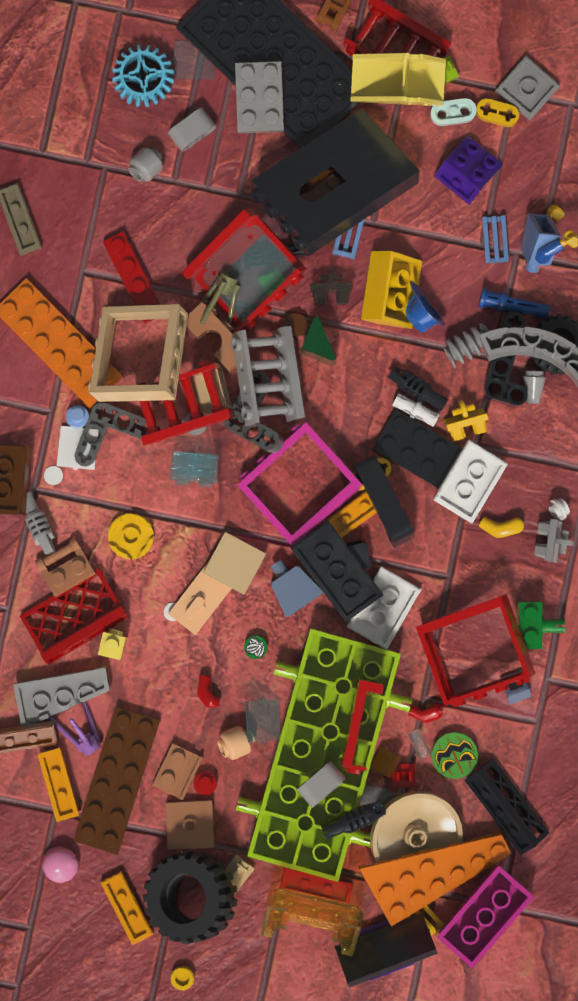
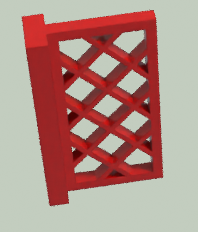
[20,568,129,665]

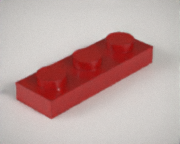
[280,867,353,907]

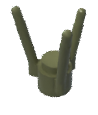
[200,272,241,325]

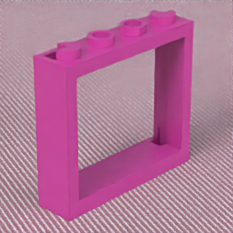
[237,422,363,546]

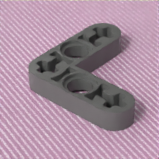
[224,371,283,453]
[74,402,147,467]

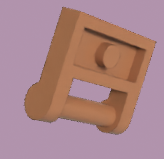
[35,537,96,597]

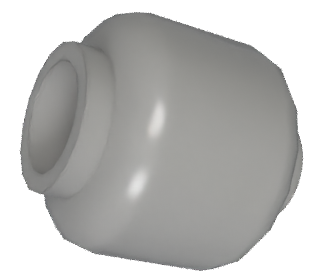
[129,147,163,182]

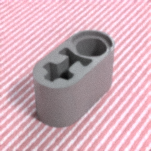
[168,107,217,152]
[297,760,346,808]

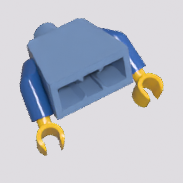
[521,205,578,273]

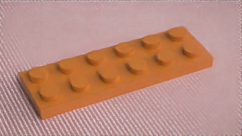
[0,278,123,409]

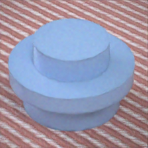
[66,405,89,428]

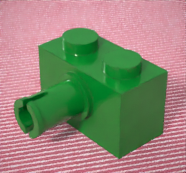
[516,602,565,649]

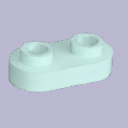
[430,98,477,126]

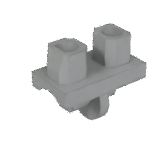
[534,519,574,563]

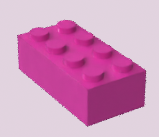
[435,863,534,969]

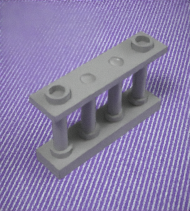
[231,326,305,426]

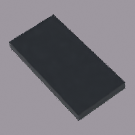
[290,520,383,622]
[334,913,438,987]

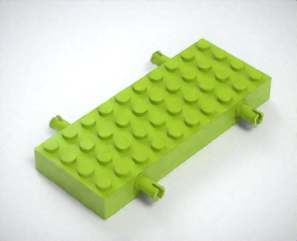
[236,629,413,882]

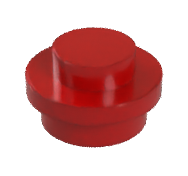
[194,772,217,795]

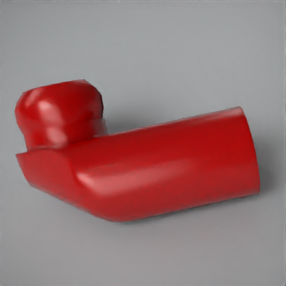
[197,675,220,708]
[408,702,443,723]

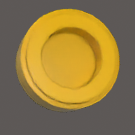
[171,966,194,990]

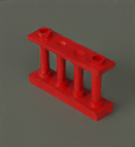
[343,0,451,57]
[136,361,235,446]

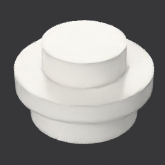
[549,498,570,520]

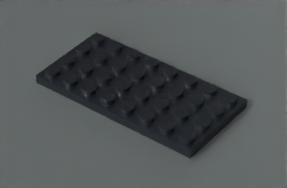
[176,0,361,149]

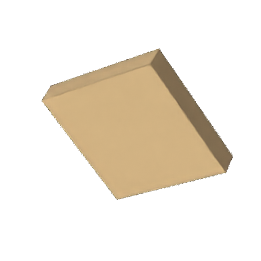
[203,532,266,595]

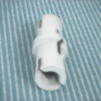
[392,393,440,427]

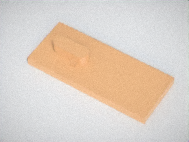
[168,560,232,635]

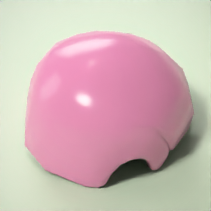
[41,846,79,883]

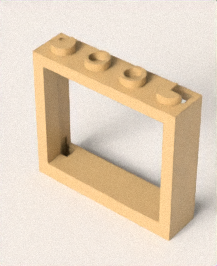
[88,304,188,402]

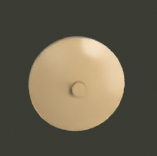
[370,791,463,863]

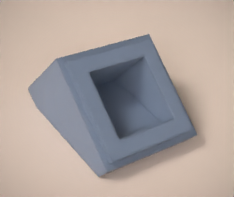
[500,670,531,704]

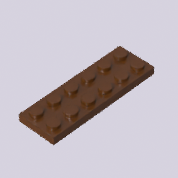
[73,707,161,855]

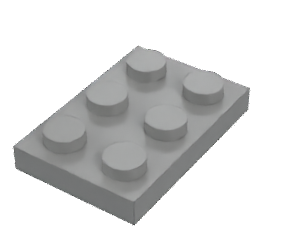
[235,62,284,134]

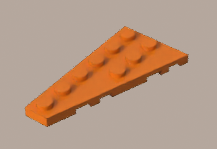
[358,832,512,926]

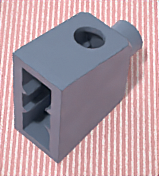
[271,559,323,618]

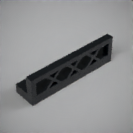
[464,758,550,855]

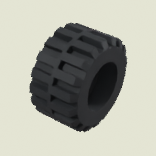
[530,314,578,375]

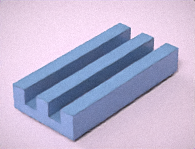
[482,215,509,264]
[332,220,364,260]

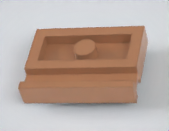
[152,743,203,800]

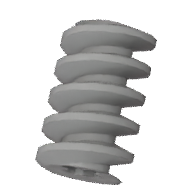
[443,323,489,368]

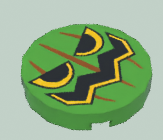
[431,732,478,779]

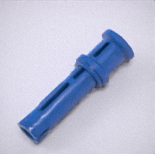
[478,287,550,319]

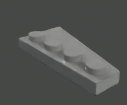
[13,666,110,726]

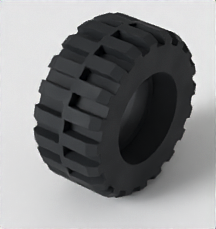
[143,851,238,944]

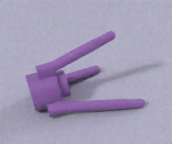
[48,702,102,756]

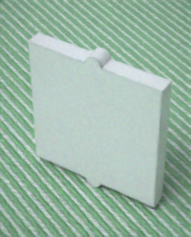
[57,426,99,470]

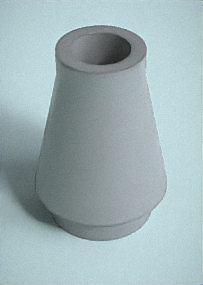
[523,370,546,404]

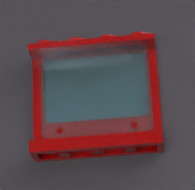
[181,208,307,333]

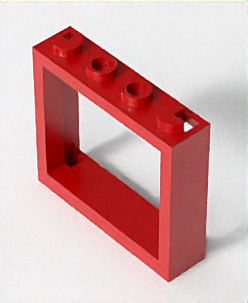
[416,594,536,707]

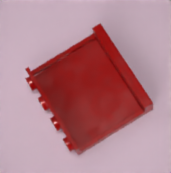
[341,679,384,775]

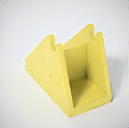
[350,53,446,106]

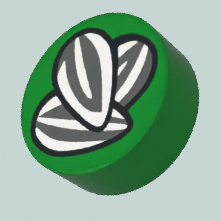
[244,636,267,659]

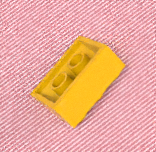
[361,251,422,329]

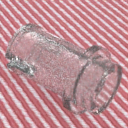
[407,728,432,760]

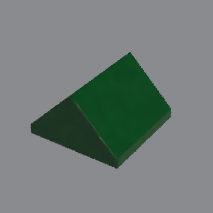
[301,316,336,366]

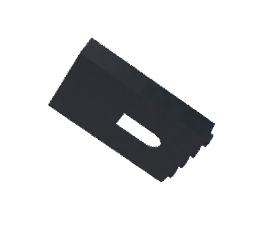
[251,109,420,256]

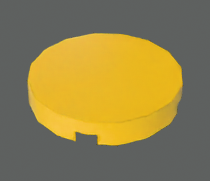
[108,513,154,559]

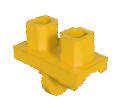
[443,400,488,441]

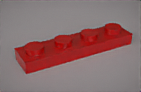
[103,231,160,324]

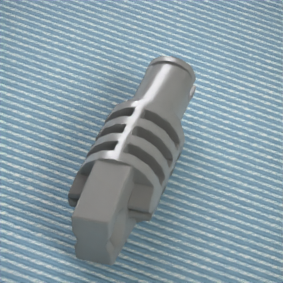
[25,492,56,555]

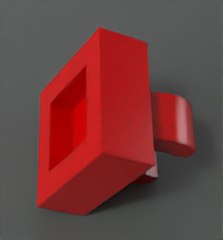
[392,763,416,788]

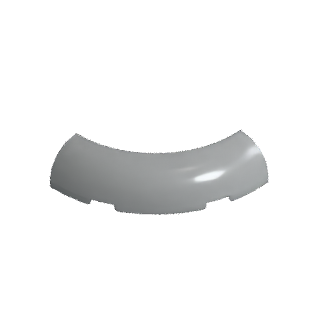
[479,327,578,387]

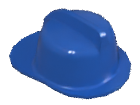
[406,280,445,333]

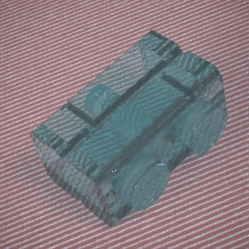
[170,451,219,488]

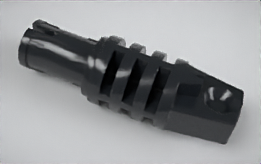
[388,366,449,411]
[321,801,387,840]

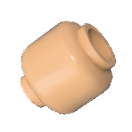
[217,726,254,760]

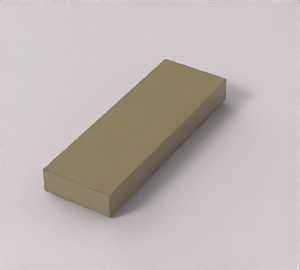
[0,183,42,256]

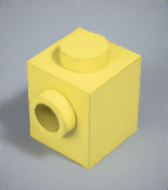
[98,629,128,660]

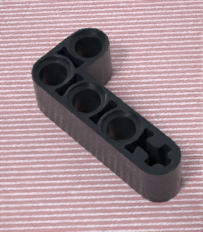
[483,312,528,408]
[353,454,415,548]

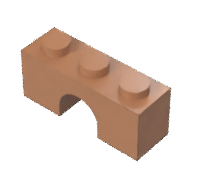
[186,302,250,373]

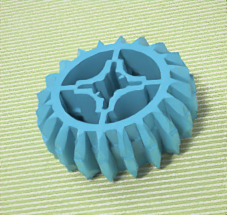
[112,45,174,107]

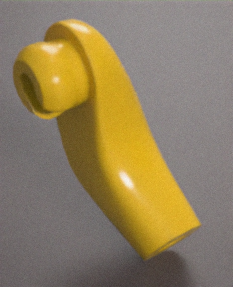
[478,517,524,538]

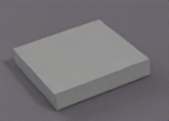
[495,56,561,121]

